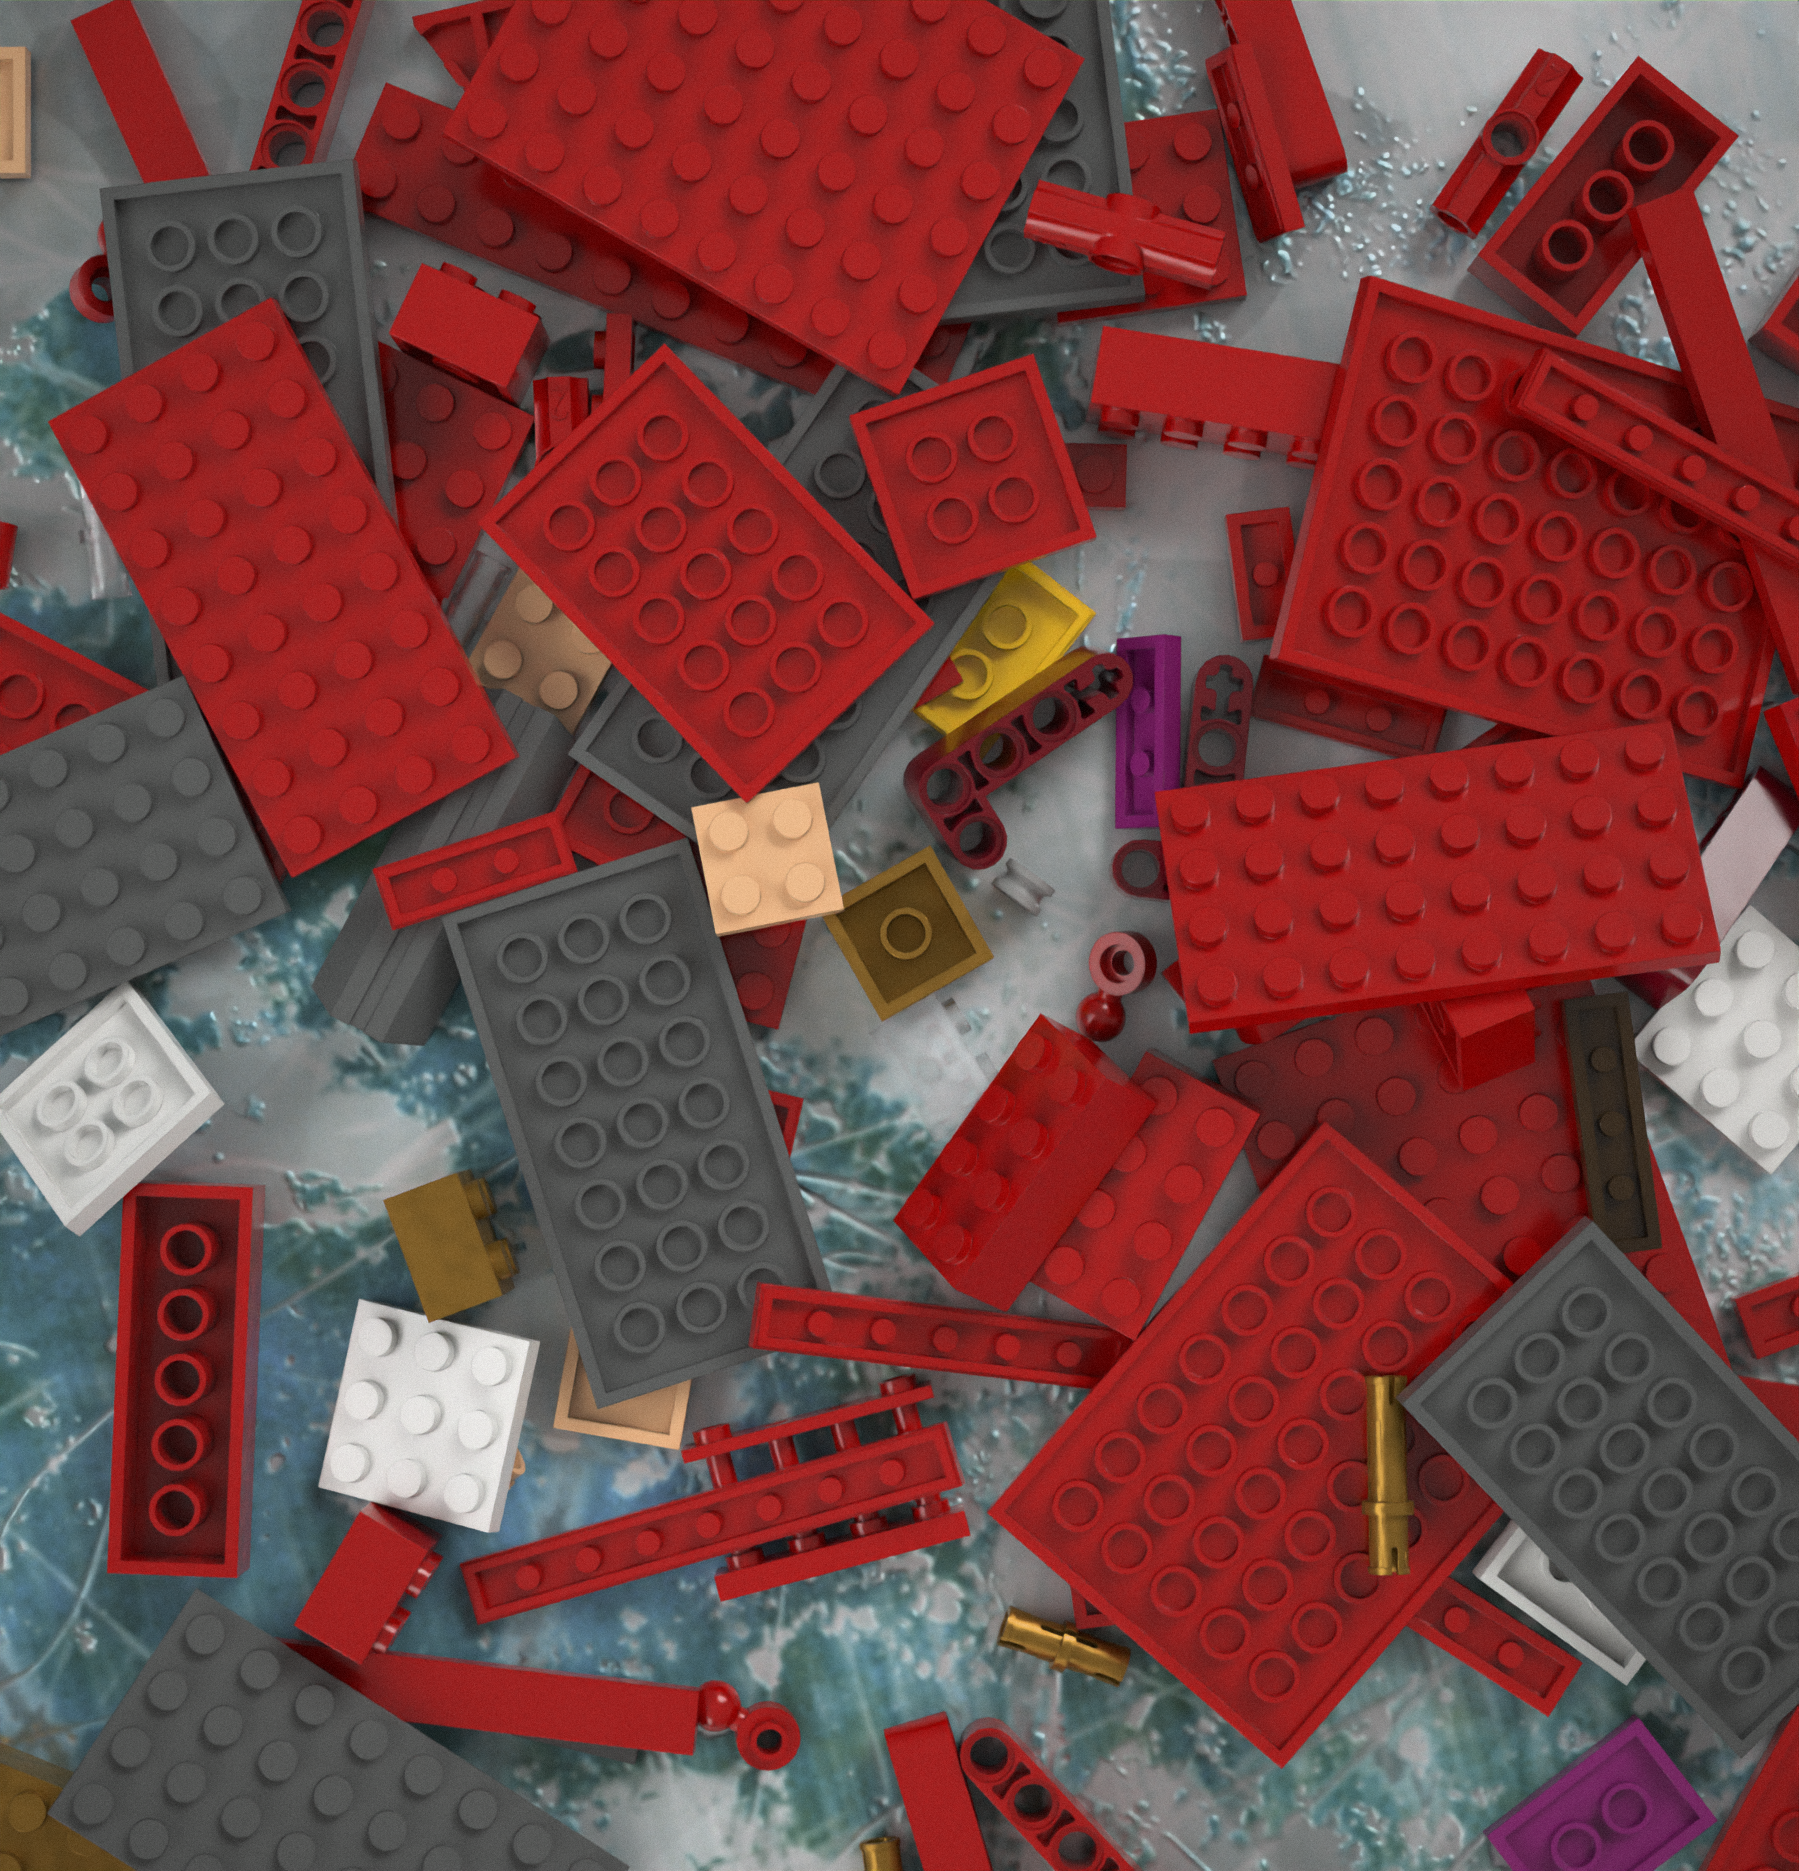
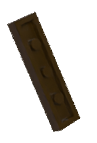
[1560,991,1662,1253]

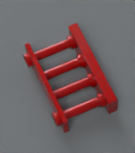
[681,1373,971,1602]

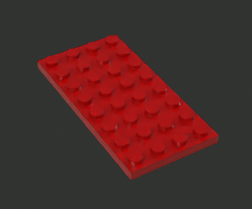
[48,297,520,878]
[1154,721,1721,1034]

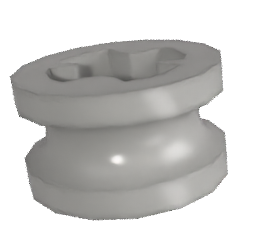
[991,858,1055,917]

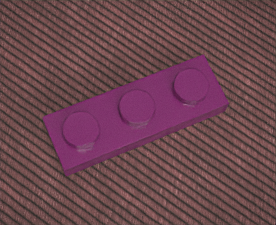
[1115,634,1181,830]

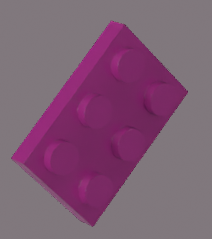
[1483,1714,1718,1871]

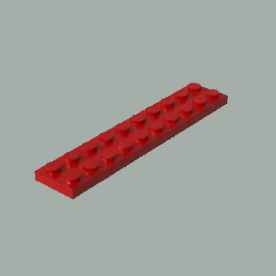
[354,82,972,397]

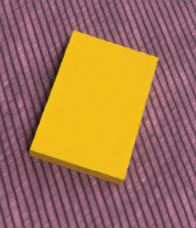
[913,562,1096,760]

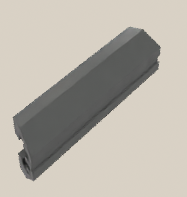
[311,688,578,1046]

